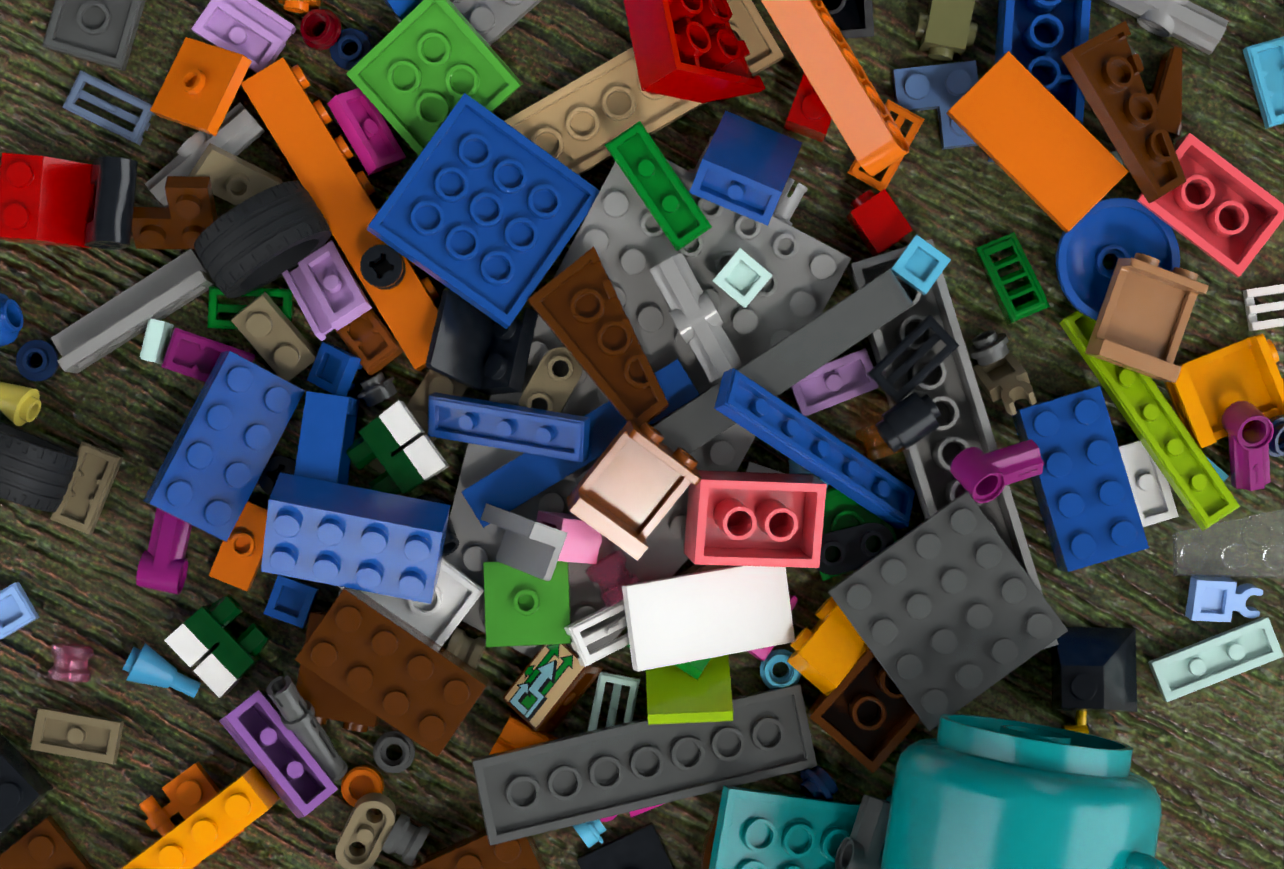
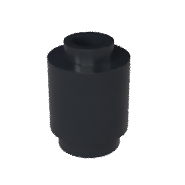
[875,392,941,453]

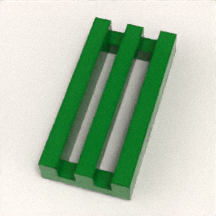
[207,287,294,330]

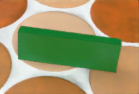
[605,121,712,251]

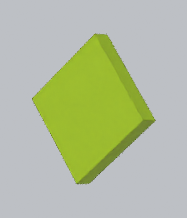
[646,655,733,725]

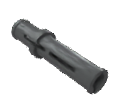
[266,676,348,782]

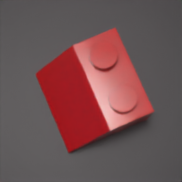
[0,153,97,249]

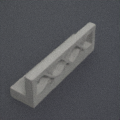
[51,249,216,374]

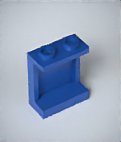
[689,111,802,226]

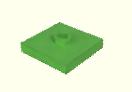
[483,561,572,647]

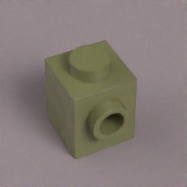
[914,0,977,61]

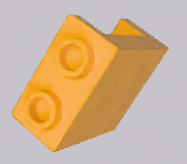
[1164,333,1284,449]

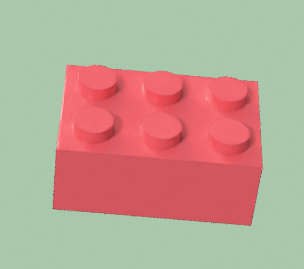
[684,470,827,568]

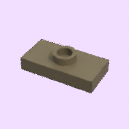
[188,143,283,206]
[50,442,124,535]

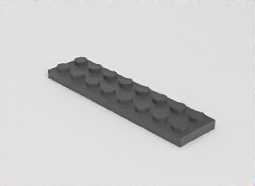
[471,683,817,846]

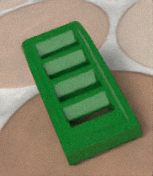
[975,232,1050,325]

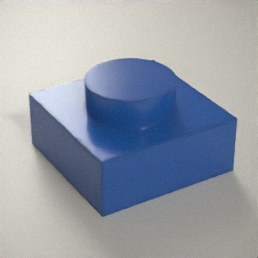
[264,575,320,628]

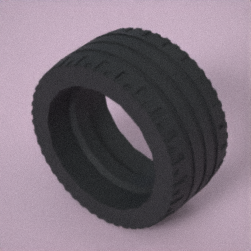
[194,180,332,298]
[0,422,79,512]

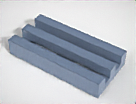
[62,70,155,146]

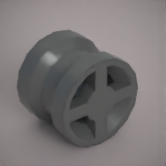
[381,813,431,866]

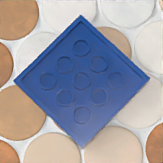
[366,93,600,329]

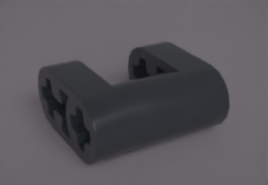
[84,156,138,250]

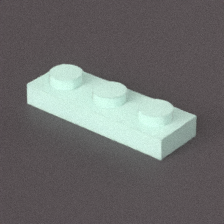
[1148,616,1284,702]

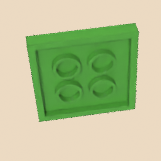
[346,0,523,156]

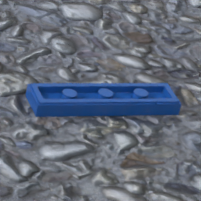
[428,392,590,463]

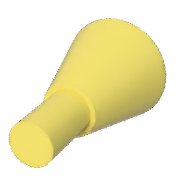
[0,382,41,426]

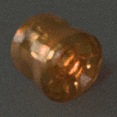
[855,425,905,461]

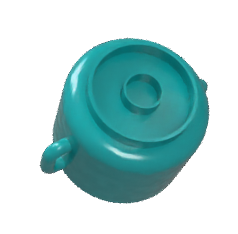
[881,714,1168,869]

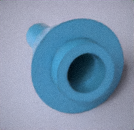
[122,643,201,698]

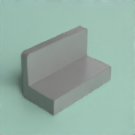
[480,503,567,581]

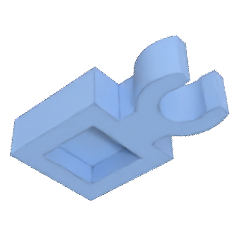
[1185,576,1263,622]

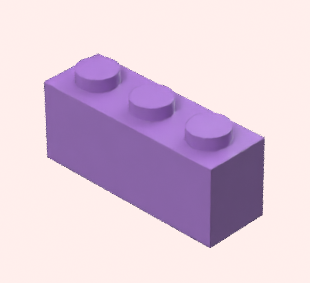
[219,690,338,819]

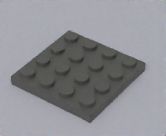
[828,491,1068,731]

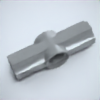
[1101,0,1228,55]
[145,103,266,207]
[649,252,742,382]

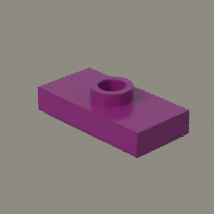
[161,327,255,382]

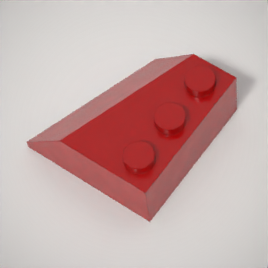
[623,0,766,103]

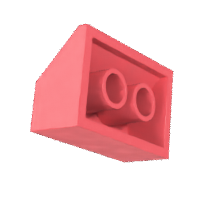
[1137,133,1284,278]

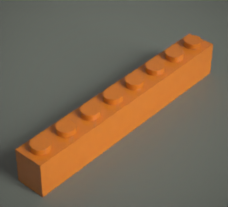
[241,57,441,371]

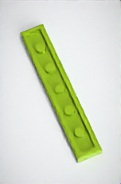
[1059,310,1240,531]

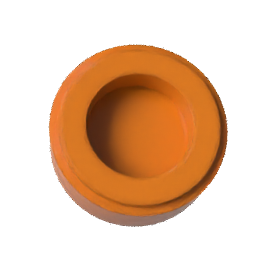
[341,765,384,807]

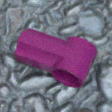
[1222,401,1274,491]
[950,439,1044,504]
[136,508,192,595]

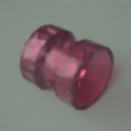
[585,549,640,607]

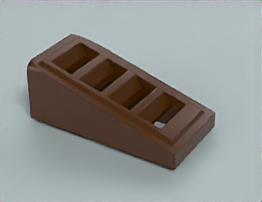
[1151,46,1182,140]

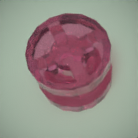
[48,643,94,682]

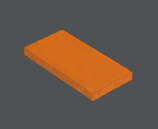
[946,51,1129,233]

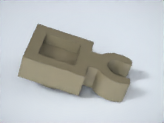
[972,350,1037,415]

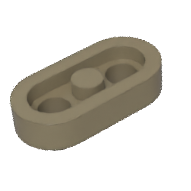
[519,347,583,413]
[335,793,396,869]

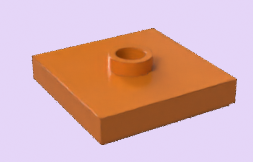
[150,37,252,136]

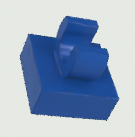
[307,342,363,397]

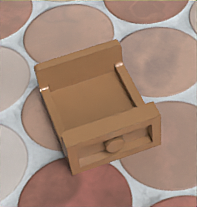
[1085,253,1209,383]

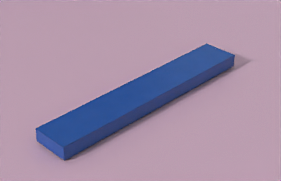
[461,359,700,528]
[714,368,915,530]

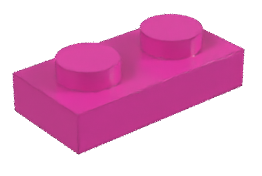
[327,88,406,175]

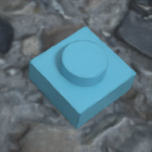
[891,234,951,295]

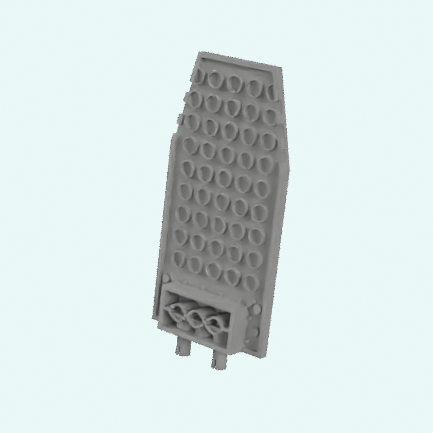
[442,136,851,659]

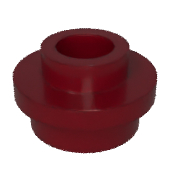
[300,9,341,51]

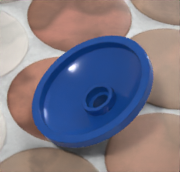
[1056,198,1180,321]

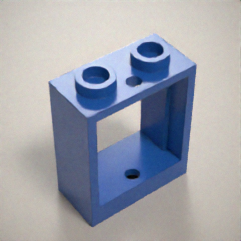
[294,391,360,485]

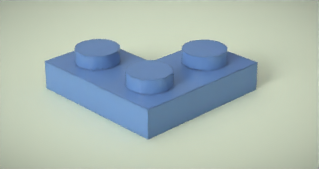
[892,60,978,150]

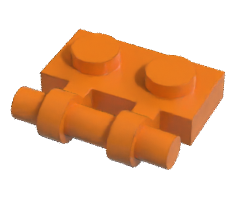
[139,761,247,869]

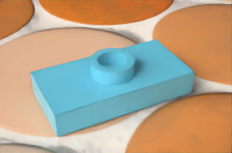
[1243,36,1284,129]

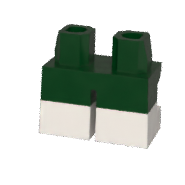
[346,400,449,495]
[164,594,271,698]

